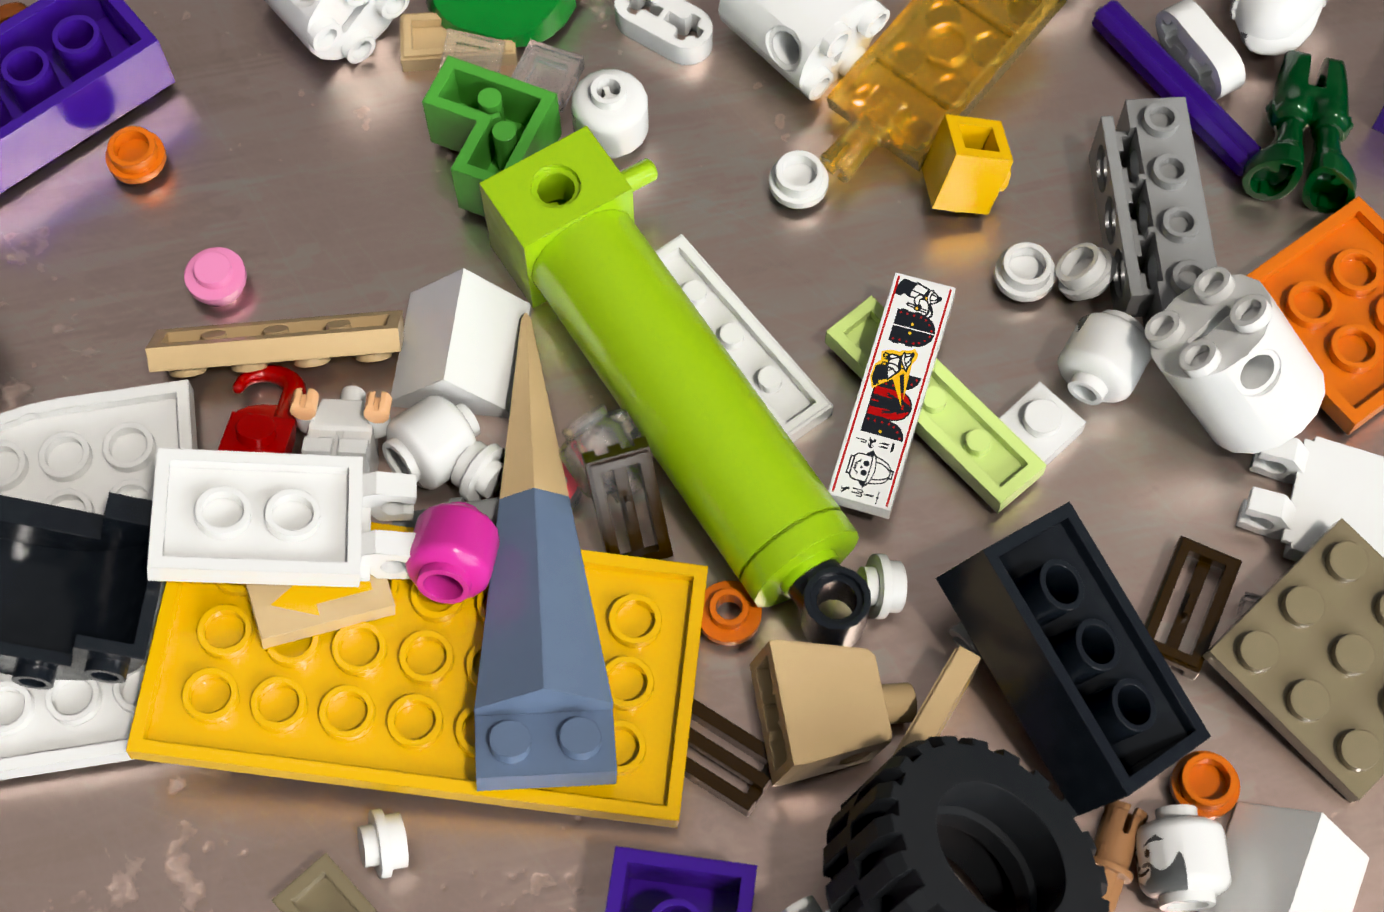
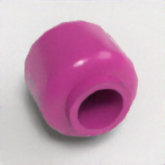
[405,502,500,604]

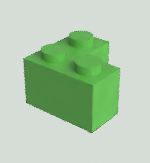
[422,55,562,217]

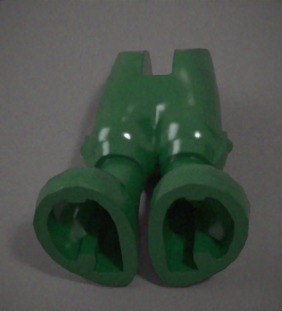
[1242,50,1357,214]

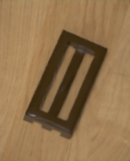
[581,436,673,560]
[1144,536,1242,680]
[684,698,772,817]

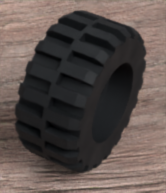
[823,736,1110,912]

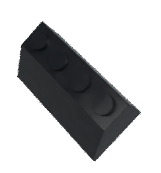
[936,501,1211,817]

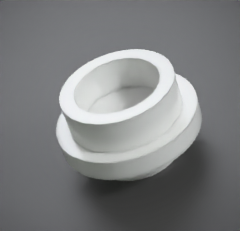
[769,150,829,209]
[994,242,1056,302]
[1056,242,1117,301]
[451,441,505,502]
[857,553,907,619]
[357,808,409,879]

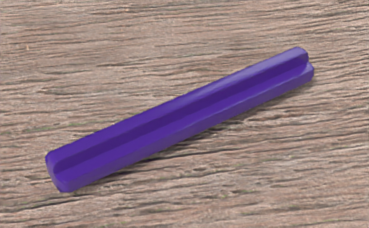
[1092,0,1262,177]

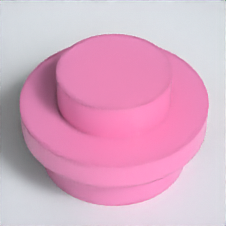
[184,247,247,307]

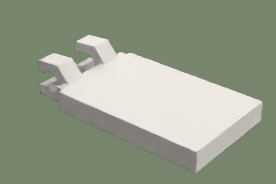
[1236,436,1384,561]
[147,448,417,587]

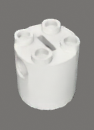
[264,0,409,64]
[718,0,890,101]
[1144,267,1325,454]

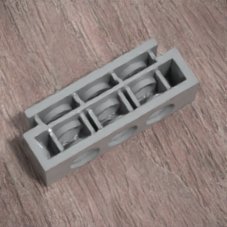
[1089,97,1217,329]

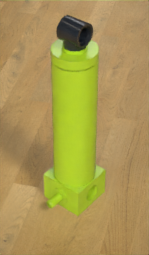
[479,126,871,647]

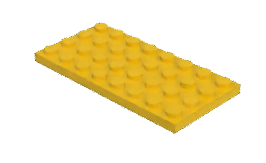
[126,522,708,828]

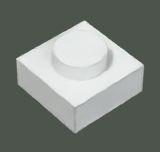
[999,381,1086,465]

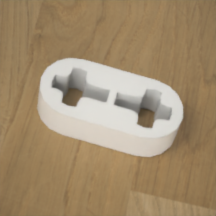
[614,0,713,65]
[1155,0,1246,100]

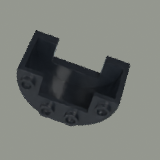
[0,492,162,690]

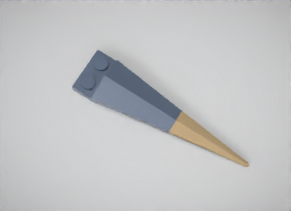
[474,312,617,791]

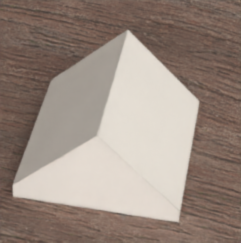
[391,268,532,418]
[1197,802,1369,912]

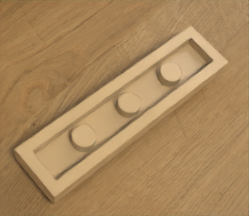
[145,310,404,378]

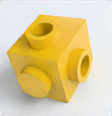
[922,114,1014,215]

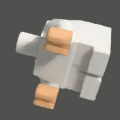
[290,386,392,473]

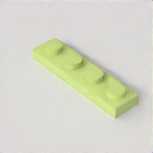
[825,295,1047,514]

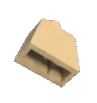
[749,640,917,786]

